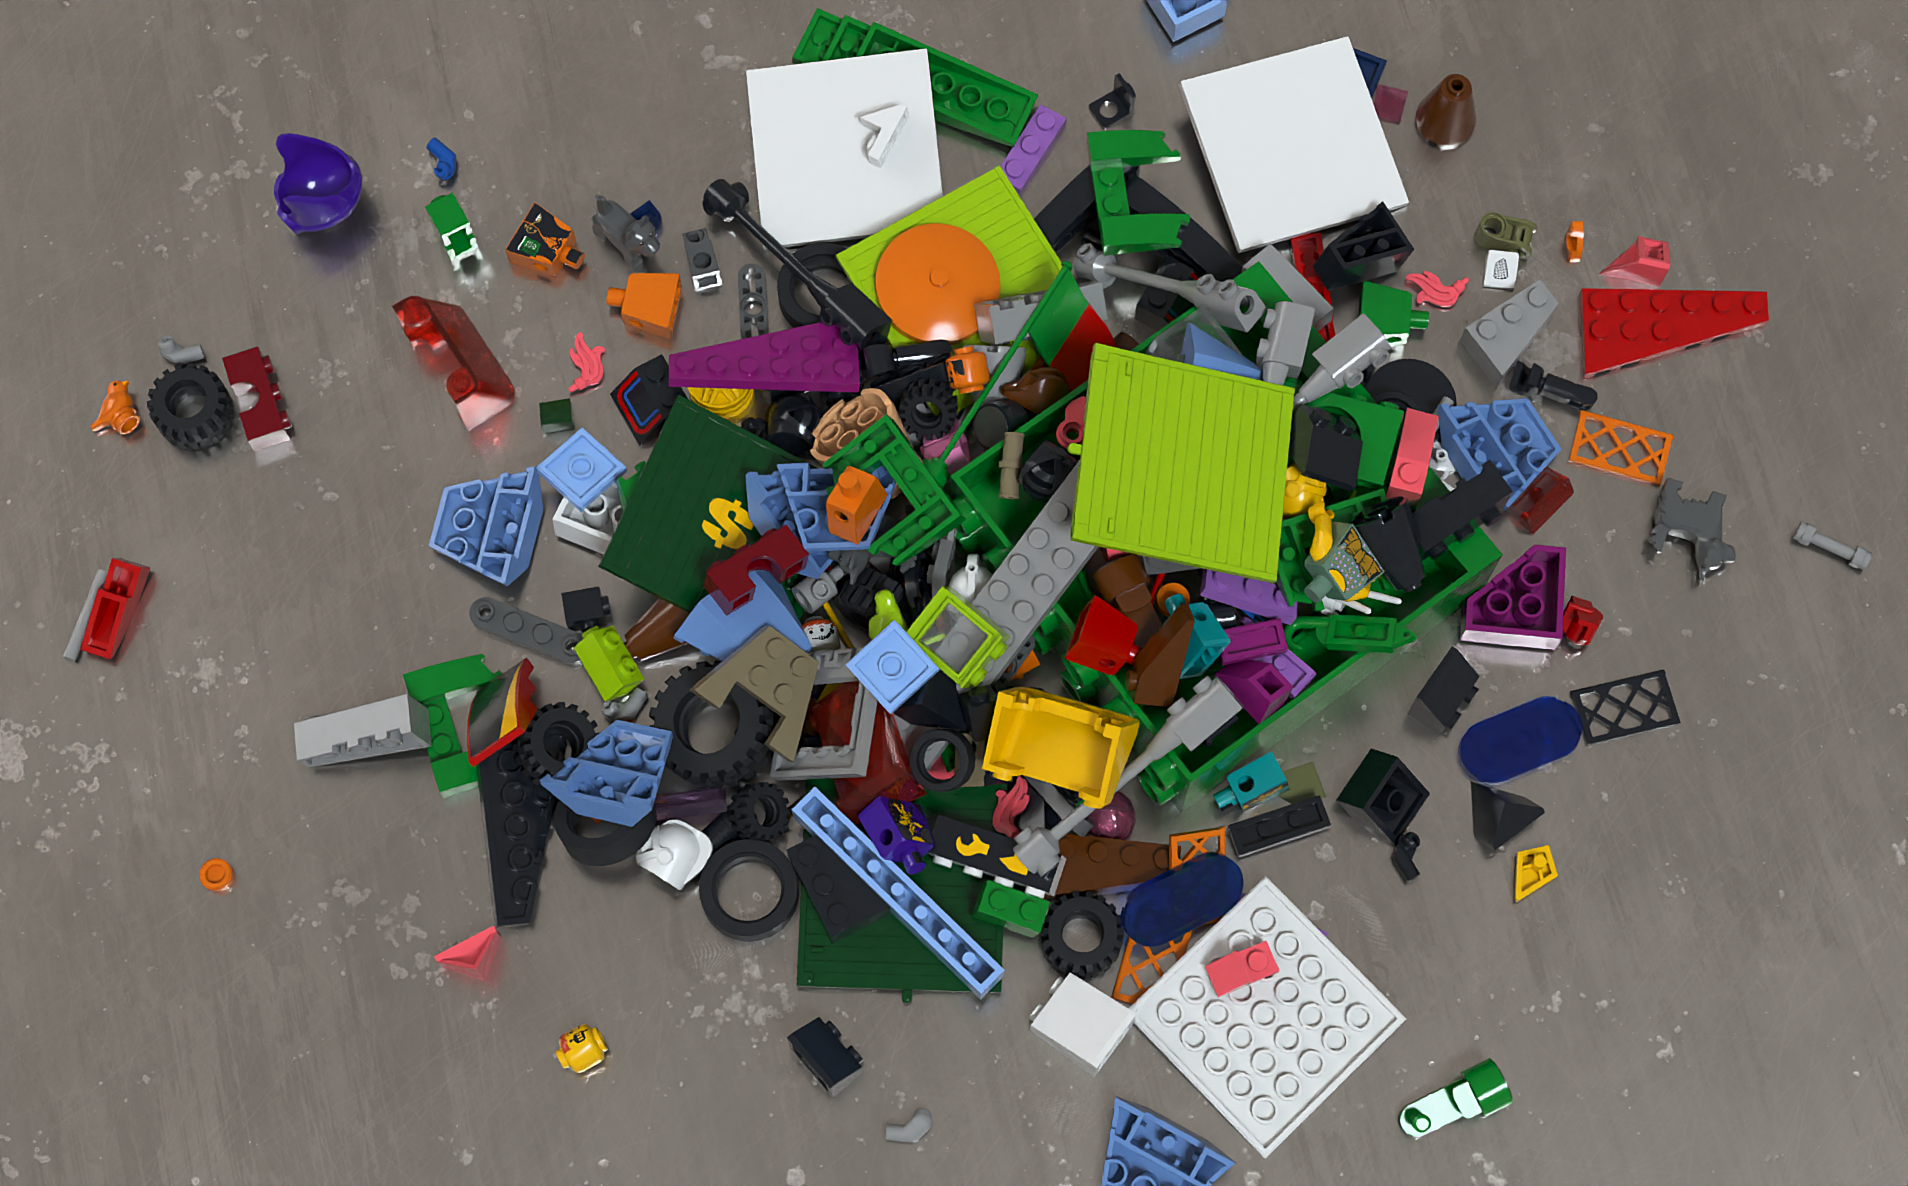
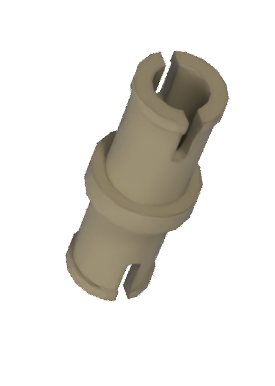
[998,432,1025,499]

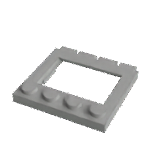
[770,647,878,780]

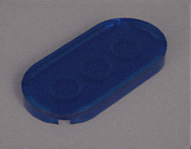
[1458,696,1583,785]
[1121,852,1244,947]

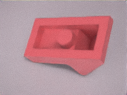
[1205,941,1279,998]

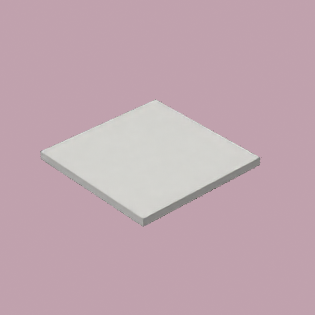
[1178,36,1409,253]
[746,49,943,250]
[1129,876,1406,1159]

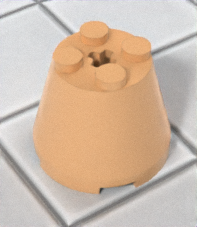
[810,388,914,500]

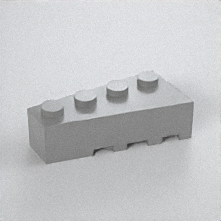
[974,281,1108,346]
[294,694,432,768]

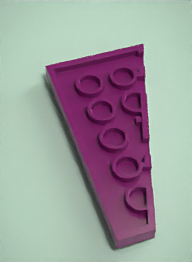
[669,322,860,392]

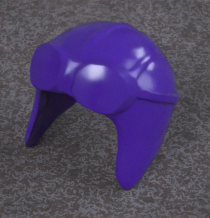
[274,133,362,234]

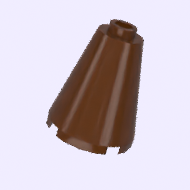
[1415,74,1476,148]
[624,598,690,661]

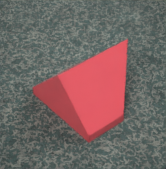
[1599,236,1671,287]
[434,925,501,981]

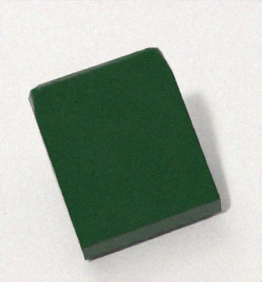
[539,398,575,433]

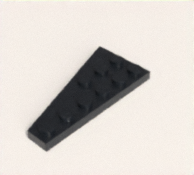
[476,730,567,928]

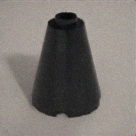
[1348,496,1425,593]

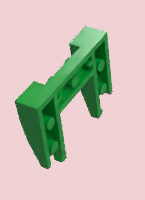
[1086,130,1190,256]
[823,414,966,566]
[1276,488,1392,612]
[403,654,503,798]

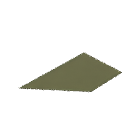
[1278,761,1326,804]

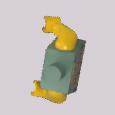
[1304,501,1385,603]

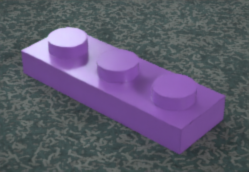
[1000,104,1067,194]
[1200,569,1298,625]

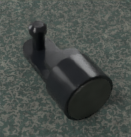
[973,399,1038,450]

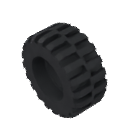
[649,661,777,789]

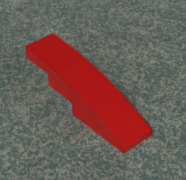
[1290,233,1335,342]

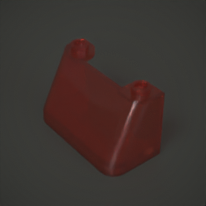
[392,296,515,431]
[809,681,927,825]

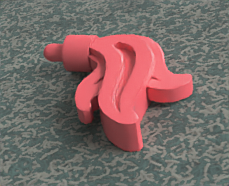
[1405,271,1469,307]
[568,332,605,392]
[993,776,1030,839]

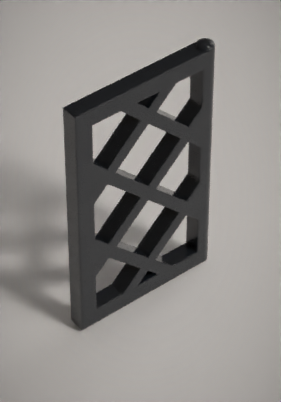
[1570,669,1681,746]

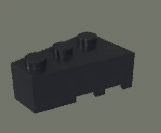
[1313,201,1414,291]

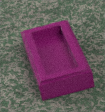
[1220,618,1288,666]

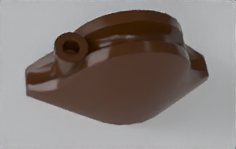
[1000,367,1070,415]

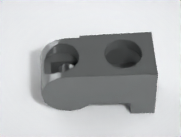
[682,228,722,292]

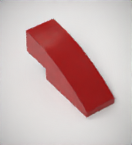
[80,558,150,659]

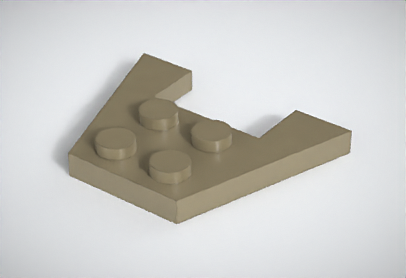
[689,626,819,762]

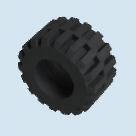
[147,363,234,449]
[834,567,913,634]
[513,702,600,788]
[1040,891,1124,980]

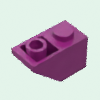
[1214,660,1293,724]

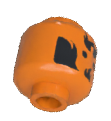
[945,346,990,394]

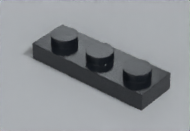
[1227,795,1331,858]

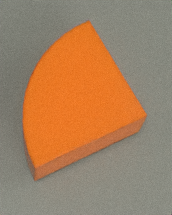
[1565,221,1584,262]

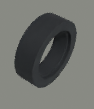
[777,242,847,328]
[553,800,657,866]
[699,839,799,942]

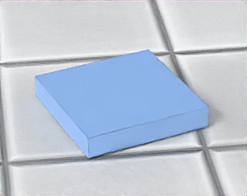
[536,427,627,512]
[845,620,940,714]

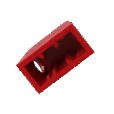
[1065,595,1143,675]

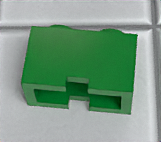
[425,192,478,261]
[971,880,1050,938]

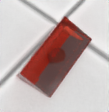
[1506,466,1574,534]

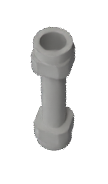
[1793,521,1872,570]

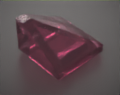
[1373,83,1408,121]

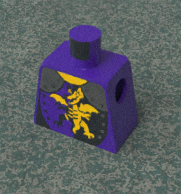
[858,796,934,874]

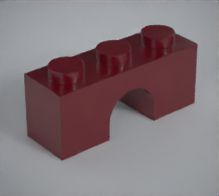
[222,346,292,452]
[704,525,809,616]

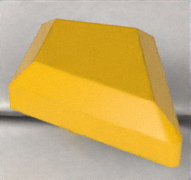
[1515,845,1558,902]

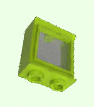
[906,586,1010,688]

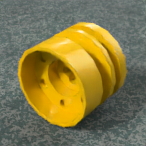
[687,387,755,424]

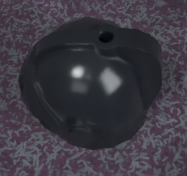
[765,393,822,456]
[1018,440,1078,502]

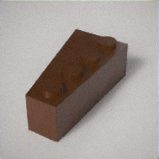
[1043,834,1181,903]

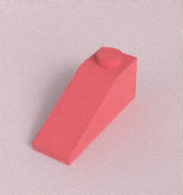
[1386,408,1439,507]

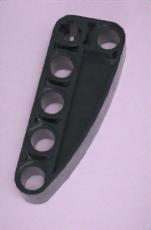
[1034,165,1140,253]
[1125,175,1242,282]

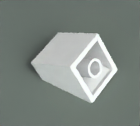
[1029,973,1136,1078]

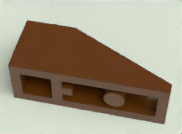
[1125,603,1195,707]

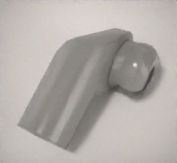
[158,336,205,365]
[601,687,648,722]
[886,1108,932,1143]

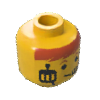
[555,1024,608,1073]

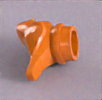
[90,380,140,435]

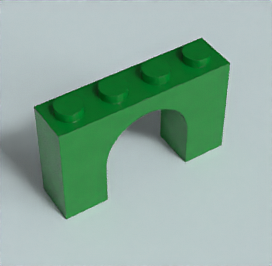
[1283,377,1404,491]

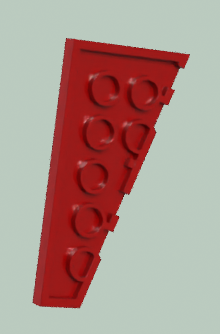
[1580,288,1769,379]

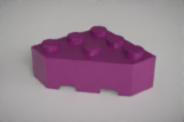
[1460,544,1566,650]

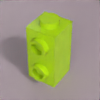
[574,625,645,702]

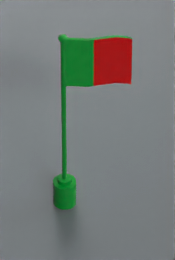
[922,261,1117,489]

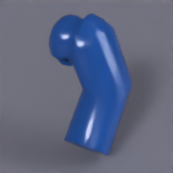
[426,137,456,180]

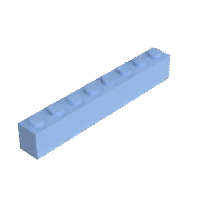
[792,787,1005,999]

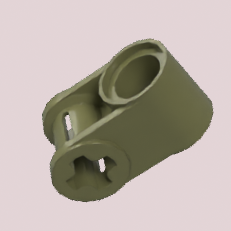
[1474,212,1537,259]

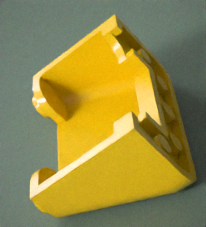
[982,687,1140,809]

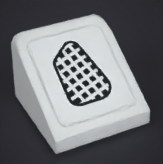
[1483,250,1519,290]

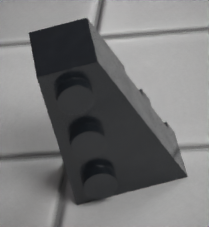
[1412,460,1513,561]
[786,835,891,944]

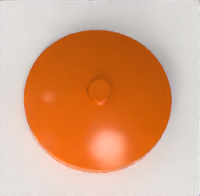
[875,223,1000,345]

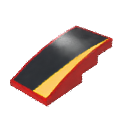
[467,657,538,767]

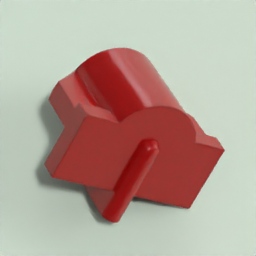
[1563,596,1603,646]

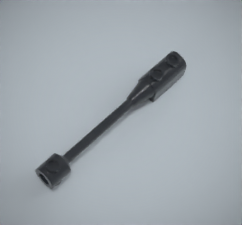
[702,179,892,351]

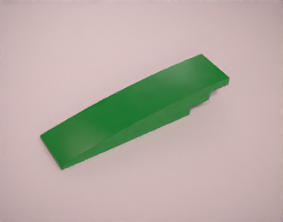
[792,8,1038,147]

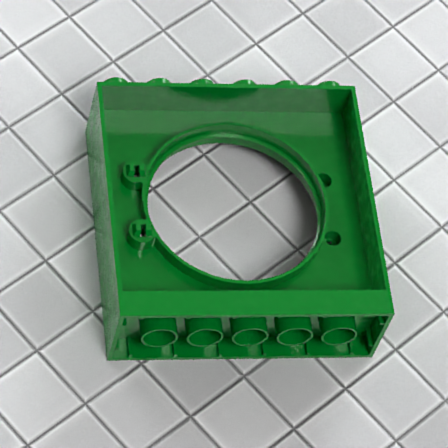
[947,261,1503,813]

